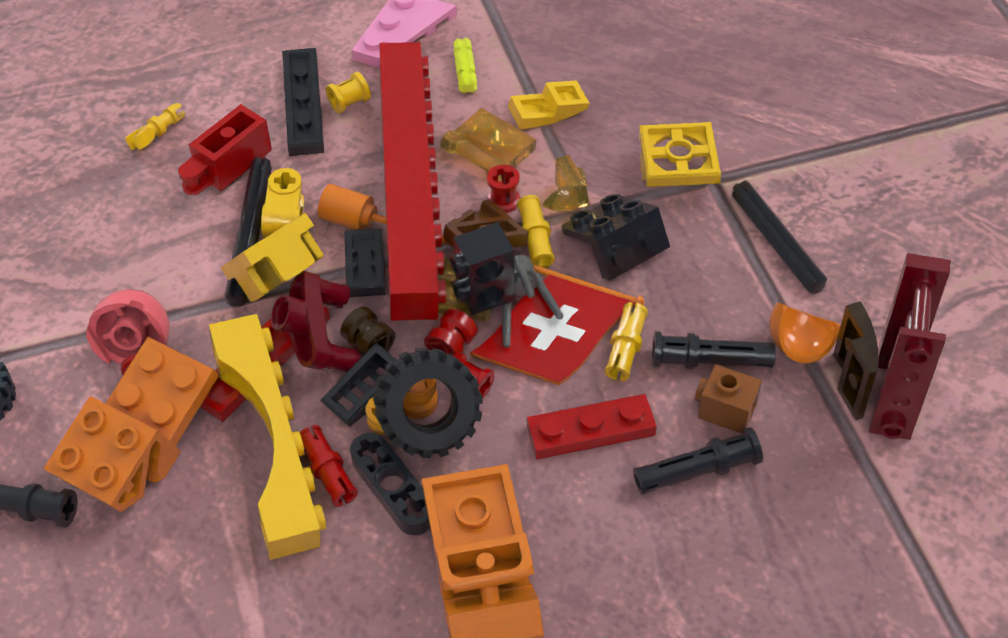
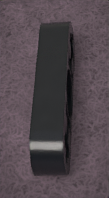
[350,433,430,535]

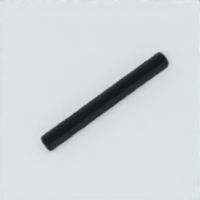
[225,157,272,306]

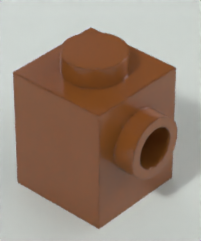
[695,364,762,434]

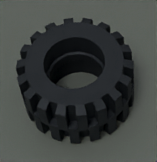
[373,348,483,458]

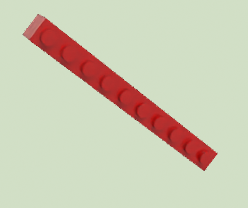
[379,42,446,321]

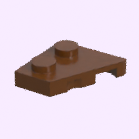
[443,199,528,248]

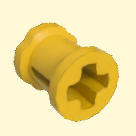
[325,71,371,114]

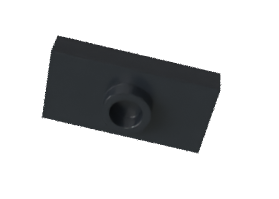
[344,228,386,298]

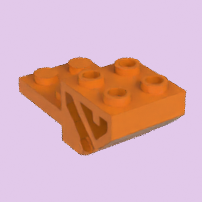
[43,337,219,512]
[422,464,544,638]

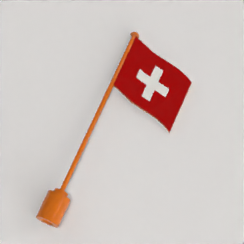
[317,183,645,385]

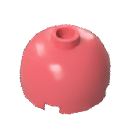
[86,289,170,364]

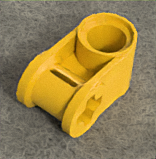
[261,168,305,237]

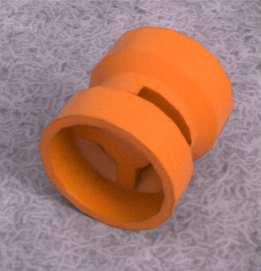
[403,379,438,419]

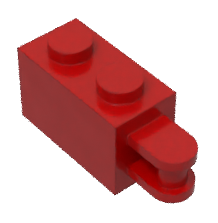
[178,104,272,195]

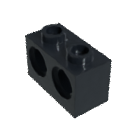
[450,222,515,316]

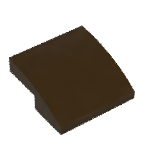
[833,301,879,421]

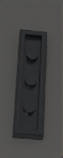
[282,48,325,156]

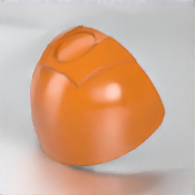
[769,302,840,364]

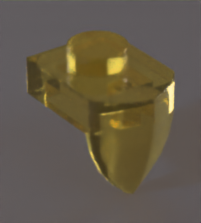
[542,155,589,212]

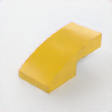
[508,80,590,130]

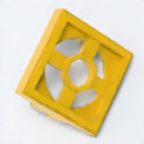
[639,122,721,187]

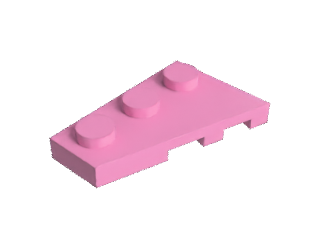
[352,0,457,68]

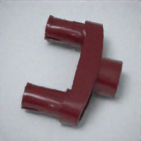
[271,270,361,373]

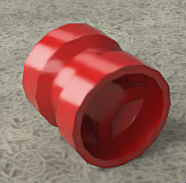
[424,308,478,356]

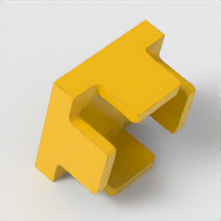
[220,212,324,302]

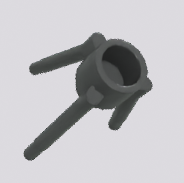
[502,255,563,348]

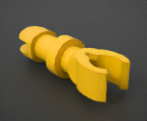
[124,103,186,151]

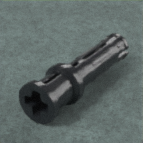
[652,331,776,369]
[633,427,763,495]
[0,483,78,528]

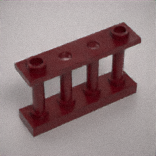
[869,253,951,440]

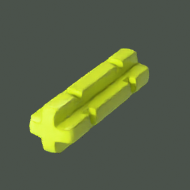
[453,38,477,94]

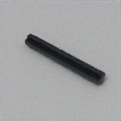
[732,180,827,293]

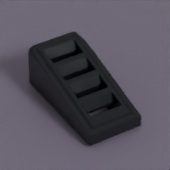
[320,343,396,427]

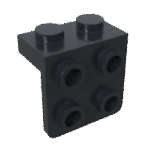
[561,194,670,280]

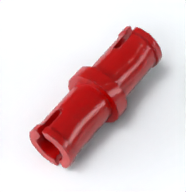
[300,425,358,507]

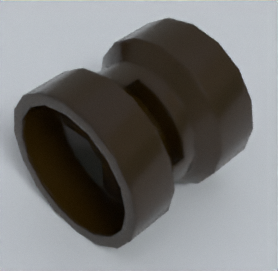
[340,306,396,356]

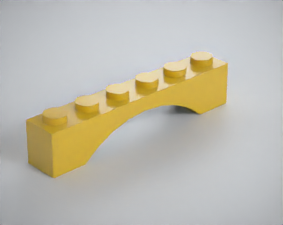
[209,314,326,560]

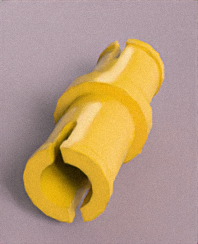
[517,195,555,268]
[604,302,648,381]

